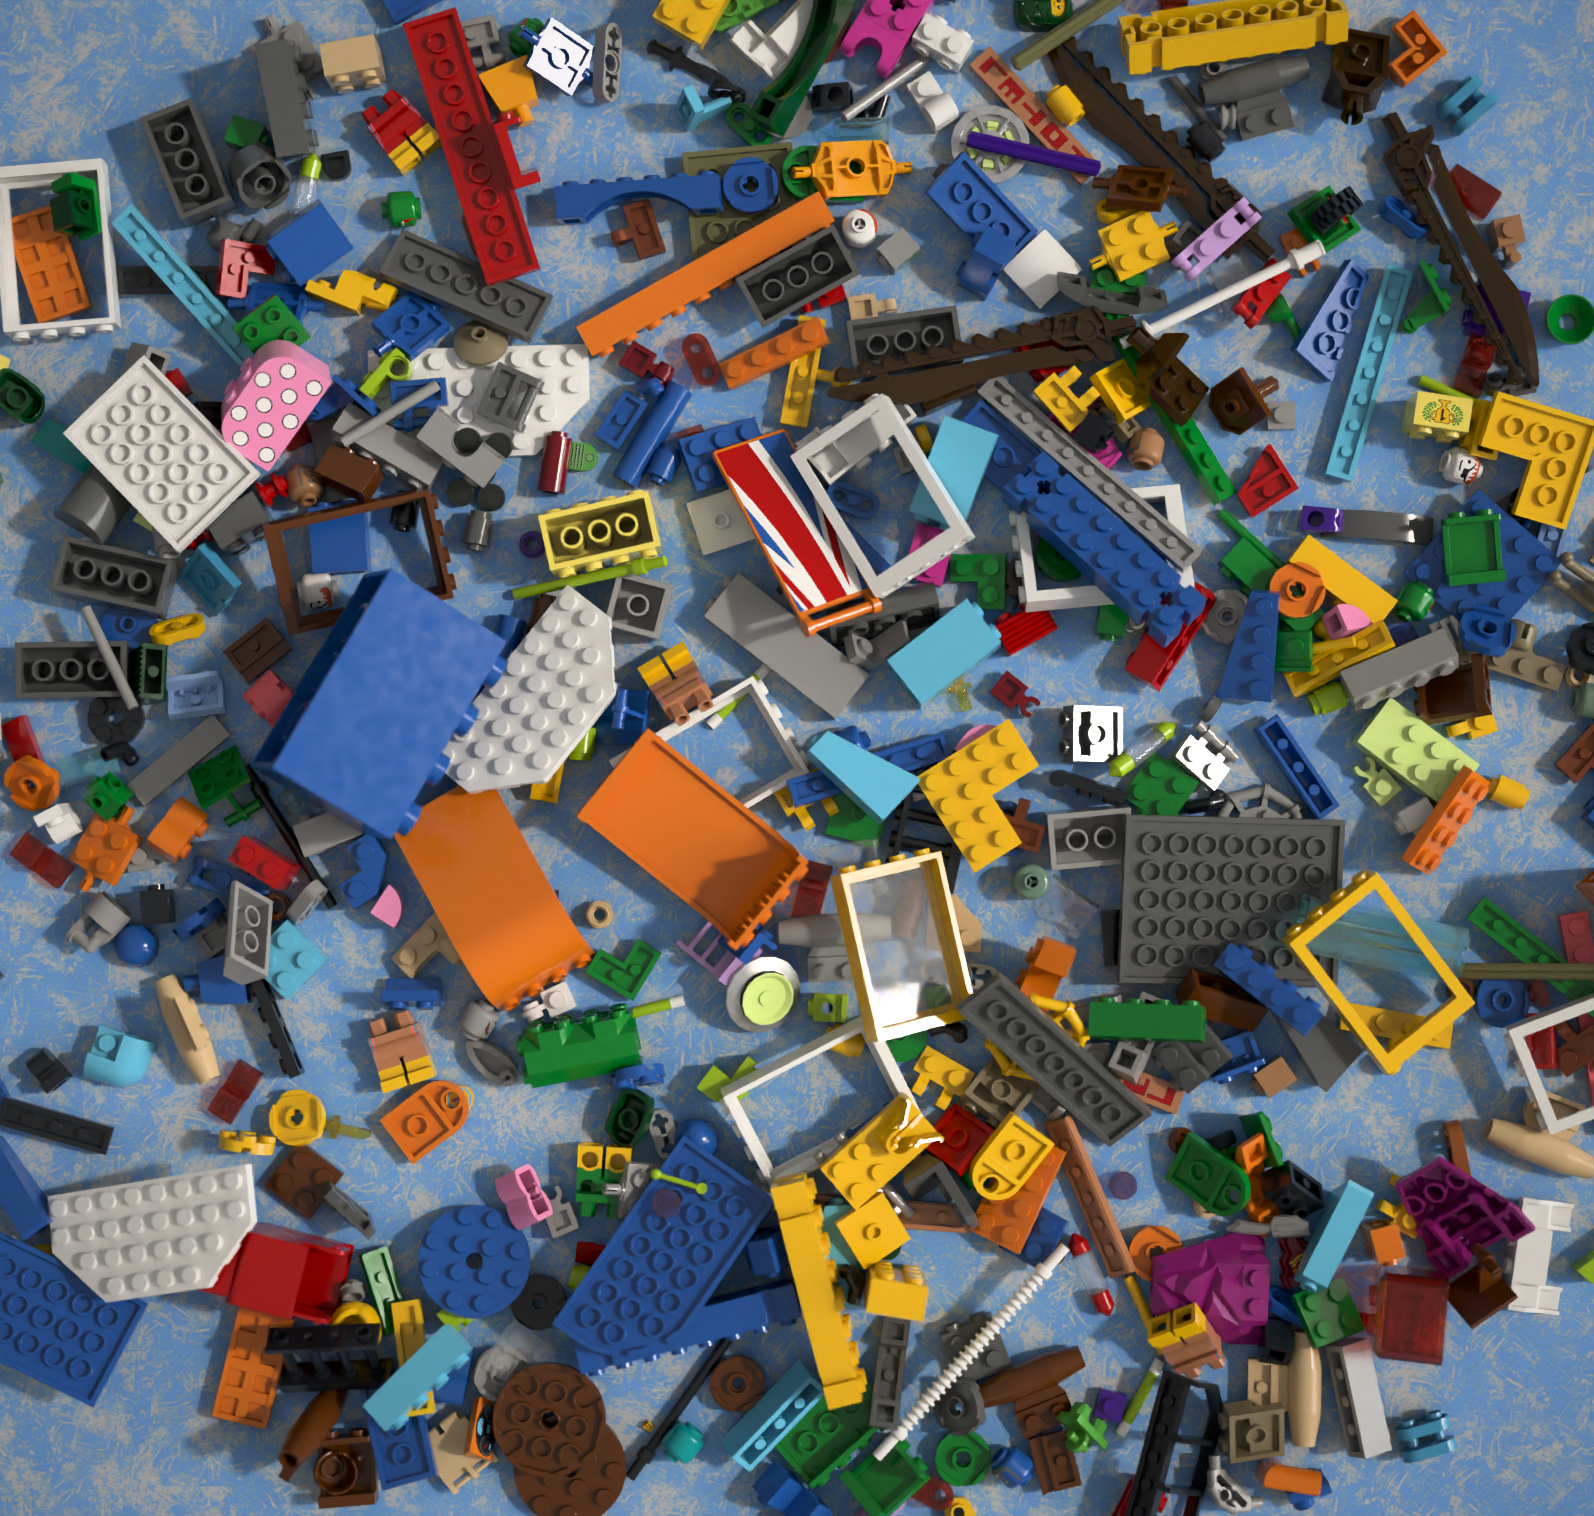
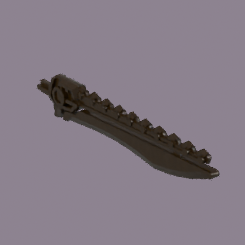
[1047,36,1275,263]
[1382,112,1540,389]
[827,305,1137,405]

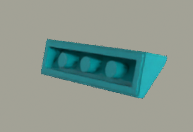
[31,418,92,474]

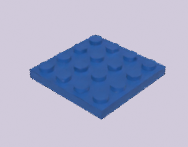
[1403,489,1561,633]

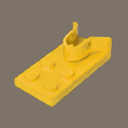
[818,1092,944,1210]

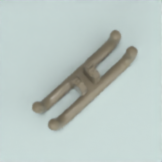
[1547,552,1594,615]

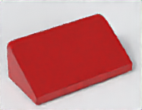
[1,715,45,763]

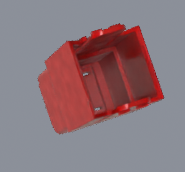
[197,1222,354,1325]

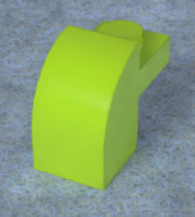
[696,1055,757,1103]

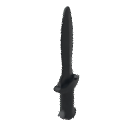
[647,39,732,84]

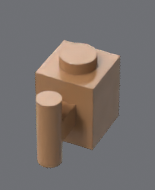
[1485,214,1526,270]

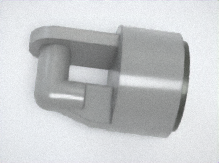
[65,891,132,953]

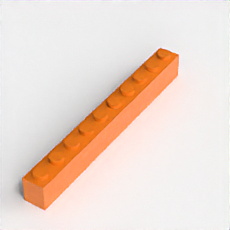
[576,191,835,358]

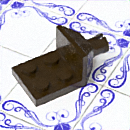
[1322,28,1390,125]
[1126,324,1210,427]

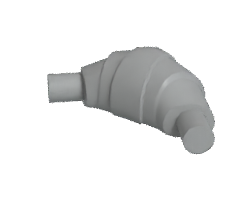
[1206,1455,1263,1515]

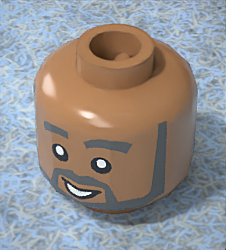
[1126,428,1165,471]
[285,464,324,507]

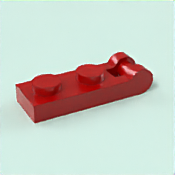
[1230,258,1291,329]

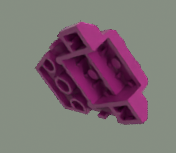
[1395,1156,1535,1280]
[1149,1232,1270,1345]

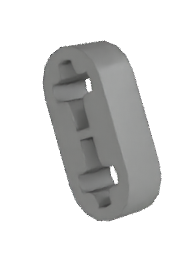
[286,879,328,925]
[649,1108,677,1160]

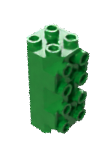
[517,1003,643,1088]

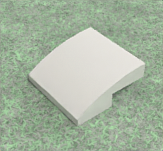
[1003,229,1083,309]

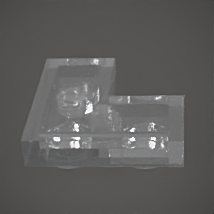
[480,1319,559,1383]

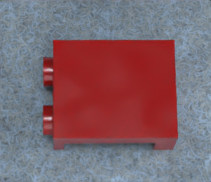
[493,110,541,190]

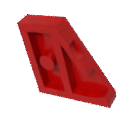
[1236,444,1299,519]

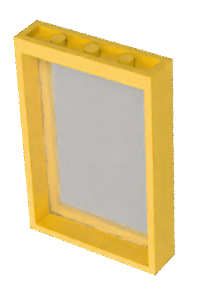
[830,848,973,1043]

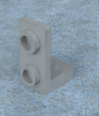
[843,620,911,671]

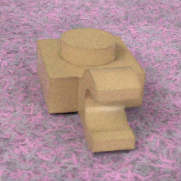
[848,293,897,320]

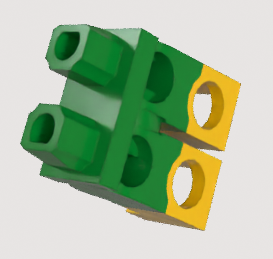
[576,1141,633,1219]

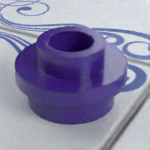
[519,531,546,559]

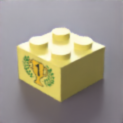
[1401,391,1473,444]

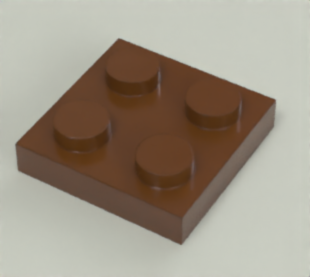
[265,1145,345,1219]

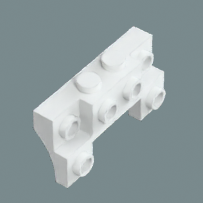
[729,0,814,80]
[795,404,917,486]
[1502,1196,1574,1316]

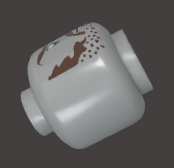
[457,998,499,1041]

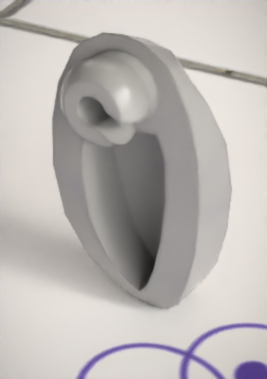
[465,1039,518,1085]

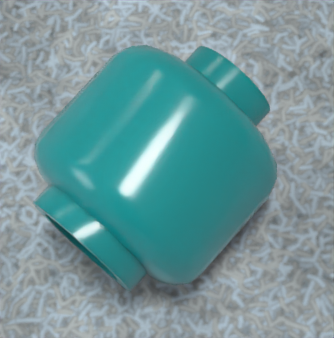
[662,1421,704,1464]

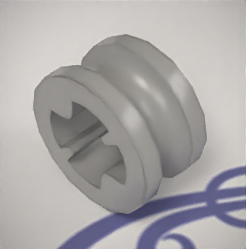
[1219,105,1236,130]

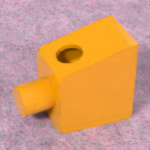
[478,55,539,127]

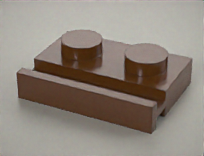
[223,617,293,684]
[1028,1428,1082,1495]

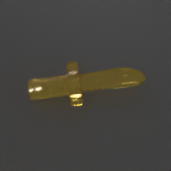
[948,678,973,712]
[323,1115,372,1140]

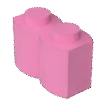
[495,1164,552,1231]

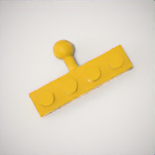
[780,315,852,429]
[1283,617,1396,698]
[1338,1002,1454,1075]
[391,1299,436,1417]

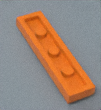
[719,316,830,391]

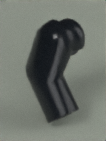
[1185,789,1226,815]
[928,1021,968,1043]

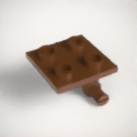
[1440,1243,1518,1330]

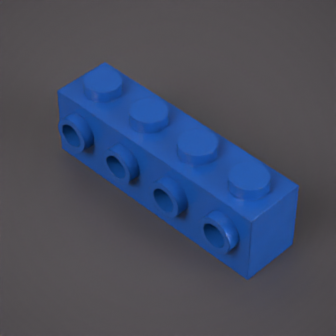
[1214,943,1323,1038]

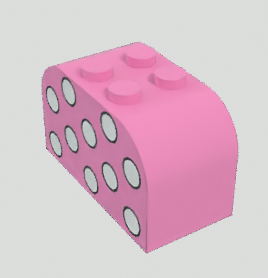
[221,340,331,472]

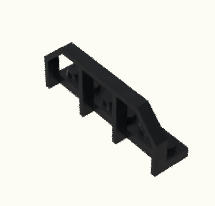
[1125,1370,1223,1516]

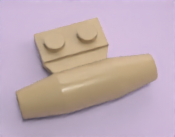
[154,974,220,1085]
[1484,1090,1594,1179]
[1247,1330,1322,1447]

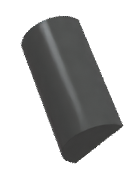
[736,225,860,328]
[54,464,132,545]
[824,581,940,648]
[15,641,134,699]

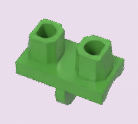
[1057,1402,1108,1453]

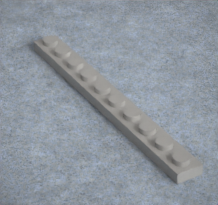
[977,377,1202,573]

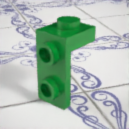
[51,172,102,241]

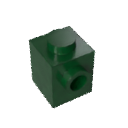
[50,190,94,237]

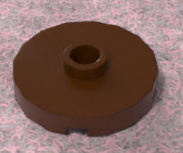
[710,1355,765,1412]

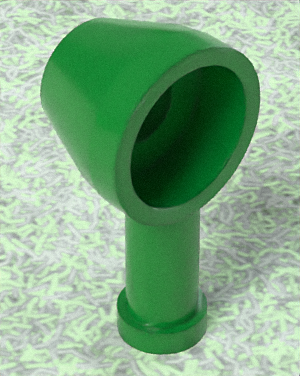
[1265,293,1301,342]

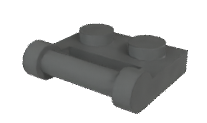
[476,362,545,434]

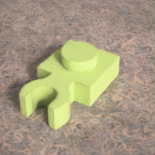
[1352,756,1402,807]

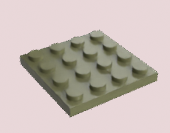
[682,142,798,261]

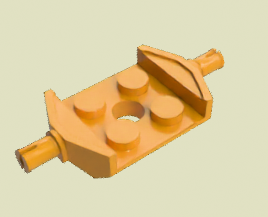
[792,140,912,200]

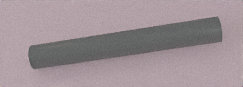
[1168,75,1228,141]

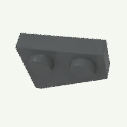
[322,1181,376,1240]

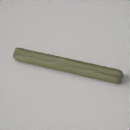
[1010,0,1124,71]
[1457,963,1594,980]

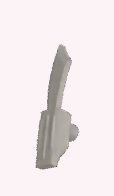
[1226,1214,1310,1238]

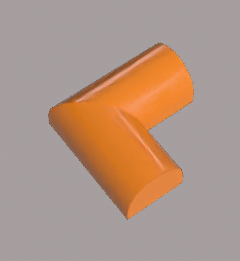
[1387,10,1448,88]
[1255,1457,1322,1496]

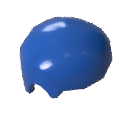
[113,923,159,968]
[674,1118,719,1155]

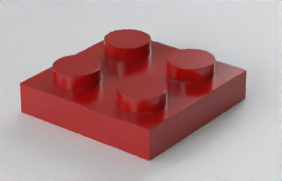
[924,1103,995,1177]

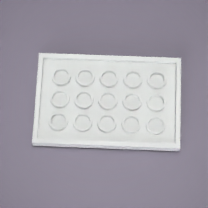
[63,355,261,553]

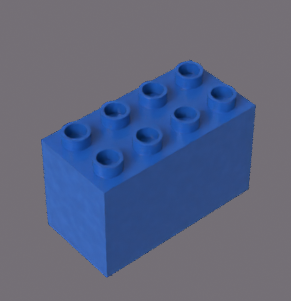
[250,568,508,839]

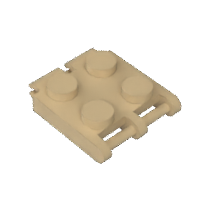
[429,1410,500,1495]

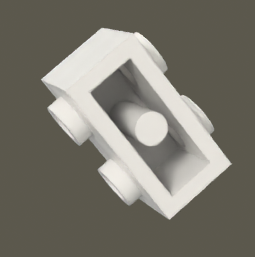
[911,13,974,73]

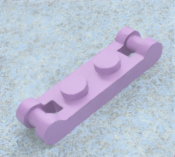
[1171,197,1262,282]

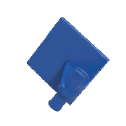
[308,374,381,421]
[595,689,651,745]

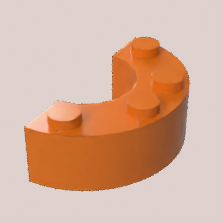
[1015,935,1076,1012]

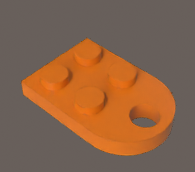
[379,1080,470,1164]

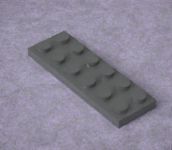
[379,229,553,344]

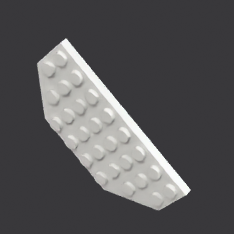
[368,344,590,457]
[442,584,617,794]
[47,1164,257,1302]

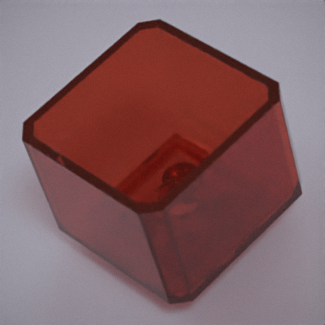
[1365,1265,1449,1366]

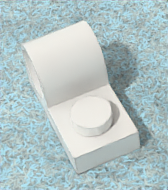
[906,71,959,134]
[33,802,83,844]

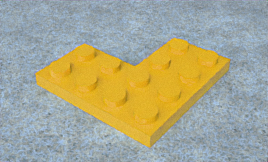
[1477,391,1594,530]
[917,719,1039,873]

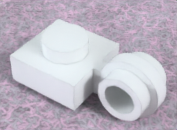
[522,981,577,1022]

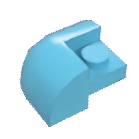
[83,1025,157,1088]

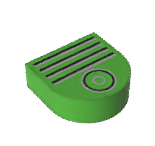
[568,442,598,472]

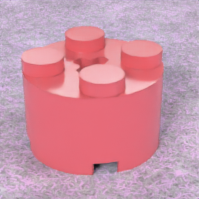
[242,669,294,728]

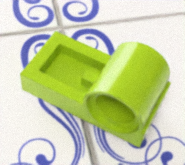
[359,348,413,400]

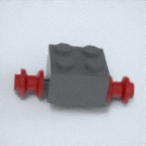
[186,472,289,556]

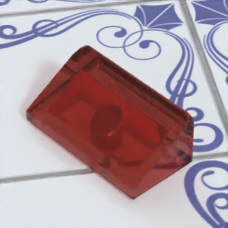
[1449,164,1502,220]

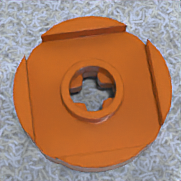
[1268,562,1326,619]
[4,755,60,811]
[1128,1225,1183,1282]

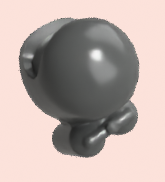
[207,213,263,253]

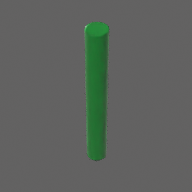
[1216,508,1285,569]

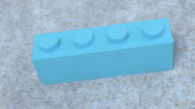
[363,1324,473,1431]
[721,1359,825,1472]

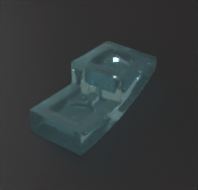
[58,745,121,788]

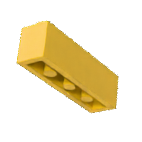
[1285,534,1398,624]

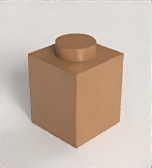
[1250,1055,1297,1098]

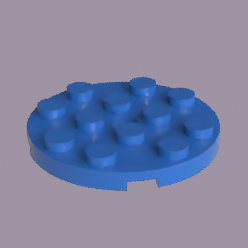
[418,1205,531,1319]

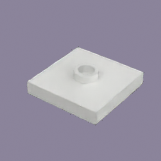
[686,489,756,557]

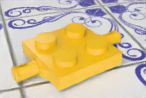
[1088,210,1178,283]

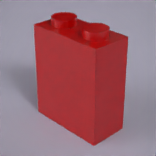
[228,836,301,890]

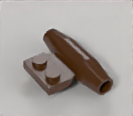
[978,1345,1086,1439]
[278,1390,348,1482]

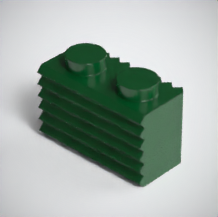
[131,643,168,704]

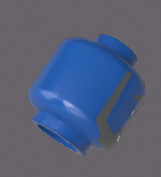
[991,1446,1033,1488]

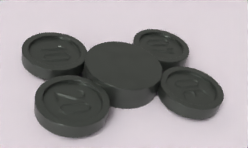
[447,427,513,512]

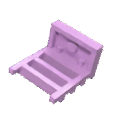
[676,921,763,987]

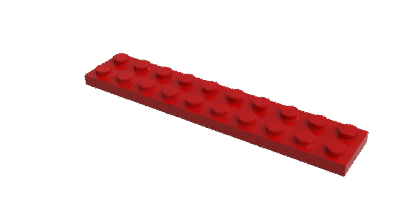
[403,7,541,287]

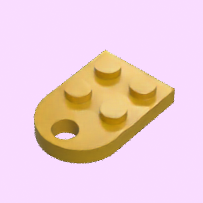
[969,1111,1055,1200]

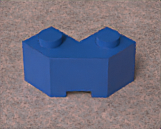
[955,225,1016,301]
[339,835,390,909]
[744,1226,791,1278]
[752,1461,834,1516]

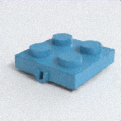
[179,542,242,617]

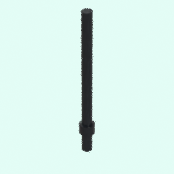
[245,763,338,910]
[626,1337,732,1481]

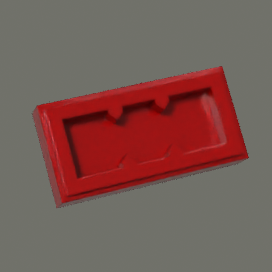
[1525,1013,1557,1069]

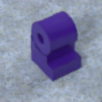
[1301,505,1344,534]

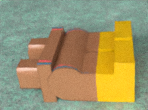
[637,641,713,726]
[368,1009,437,1094]
[1147,1302,1225,1378]

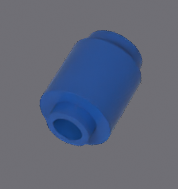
[646,443,682,487]

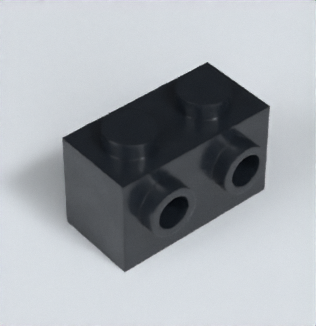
[1261,1160,1325,1218]

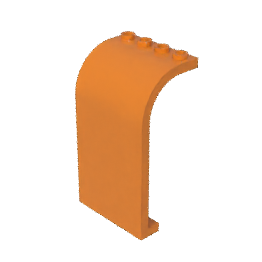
[577,727,809,951]
[394,785,596,1012]

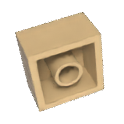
[319,34,387,94]

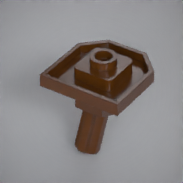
[1209,367,1279,435]

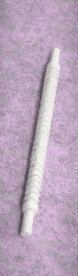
[872,1243,1070,1461]

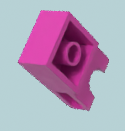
[840,0,934,79]

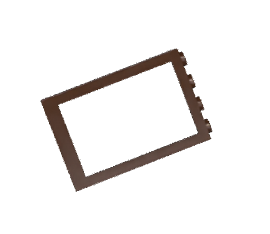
[262,486,457,636]

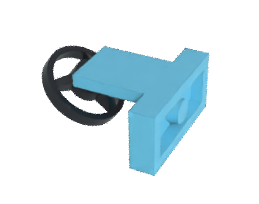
[675,83,746,132]

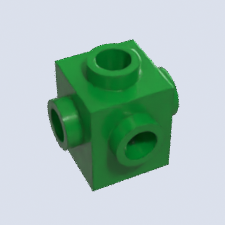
[82,771,135,822]

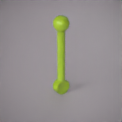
[650,1168,707,1194]

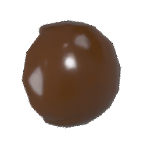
[312,1449,358,1495]

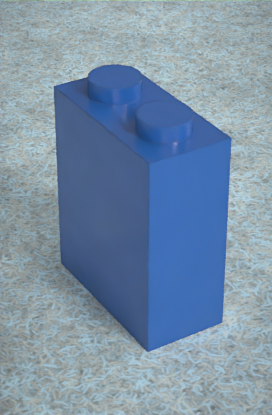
[265,199,354,287]
[307,499,372,576]

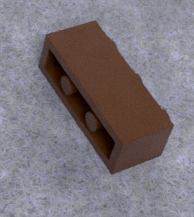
[1175,968,1269,1032]

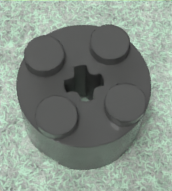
[227,142,292,209]

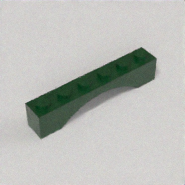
[748,0,858,138]

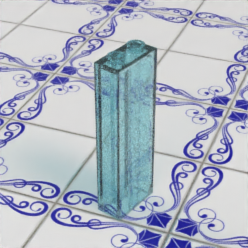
[1296,893,1470,981]

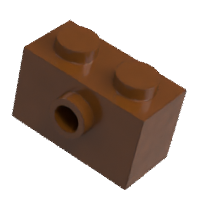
[314,444,384,501]

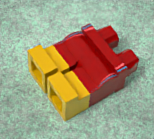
[362,89,442,176]

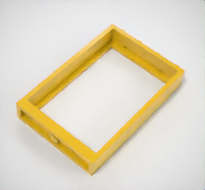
[1281,869,1475,1074]

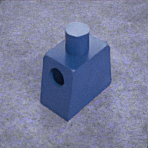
[183,955,252,1004]

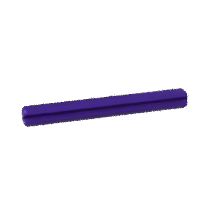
[966,131,1101,177]

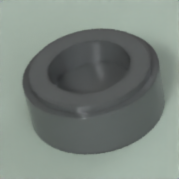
[1198,694,1222,723]

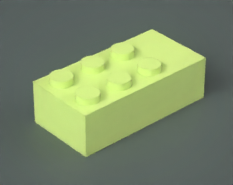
[1351,698,1480,807]

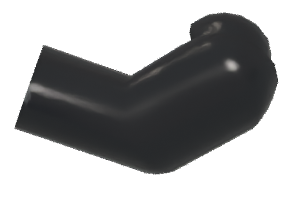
[855,94,890,127]
[100,741,139,766]
[839,1264,866,1306]

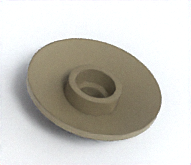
[453,320,509,366]

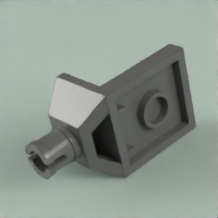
[904,1152,981,1230]

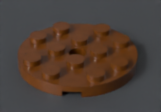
[493,1362,606,1478]
[514,1414,626,1516]

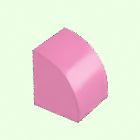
[1322,604,1372,640]
[370,884,405,928]

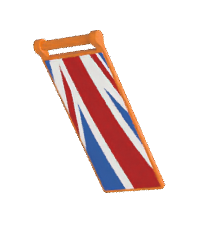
[712,429,882,638]

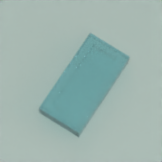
[834,117,889,145]

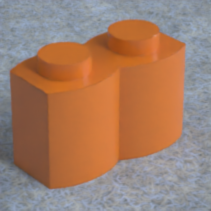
[147,796,210,864]

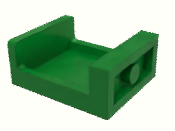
[1440,509,1506,586]
[839,1431,931,1516]

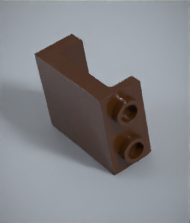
[1413,653,1493,725]
[317,1427,379,1509]

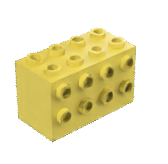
[538,490,663,578]

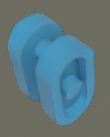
[1436,75,1499,137]
[1394,1410,1458,1463]

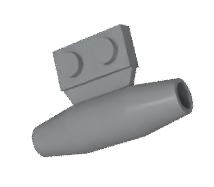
[778,912,891,982]

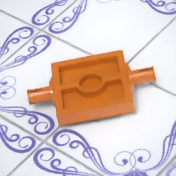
[69,805,143,893]

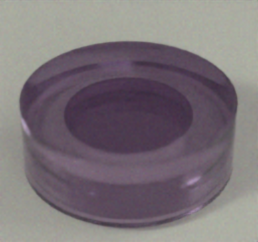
[1109,1171,1137,1200]
[652,1189,681,1218]

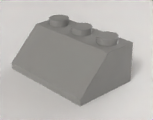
[1044,804,1131,870]
[223,880,273,985]

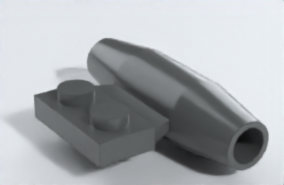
[1198,55,1310,142]

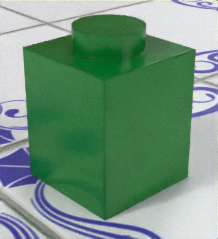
[224,114,271,151]
[1094,604,1128,643]

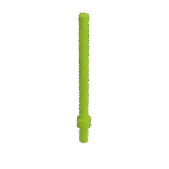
[513,555,668,600]

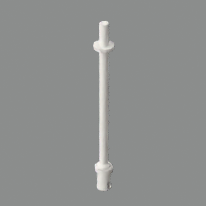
[1119,239,1326,349]

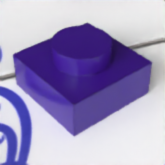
[1093,1387,1128,1423]

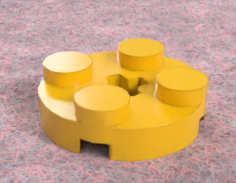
[269,1089,326,1147]
[218,1130,276,1155]

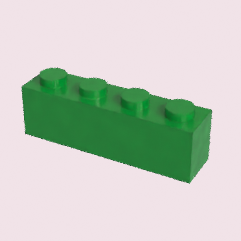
[1217,537,1324,630]
[1088,997,1206,1043]

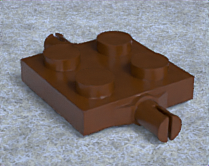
[1092,165,1187,212]

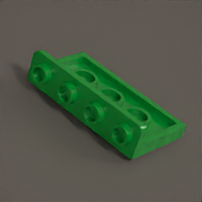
[775,1380,885,1490]

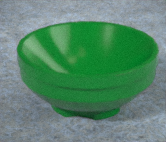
[1545,294,1594,345]

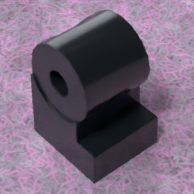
[812,82,854,113]
[25,1047,73,1094]

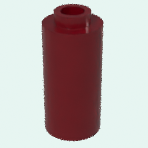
[537,431,572,495]

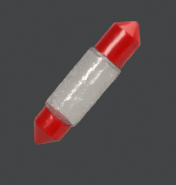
[1068,1233,1115,1316]

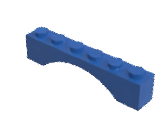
[554,171,724,225]

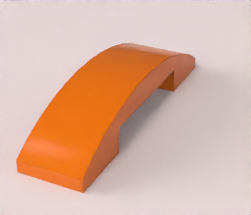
[1235,1132,1282,1238]

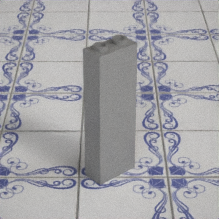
[703,573,869,720]

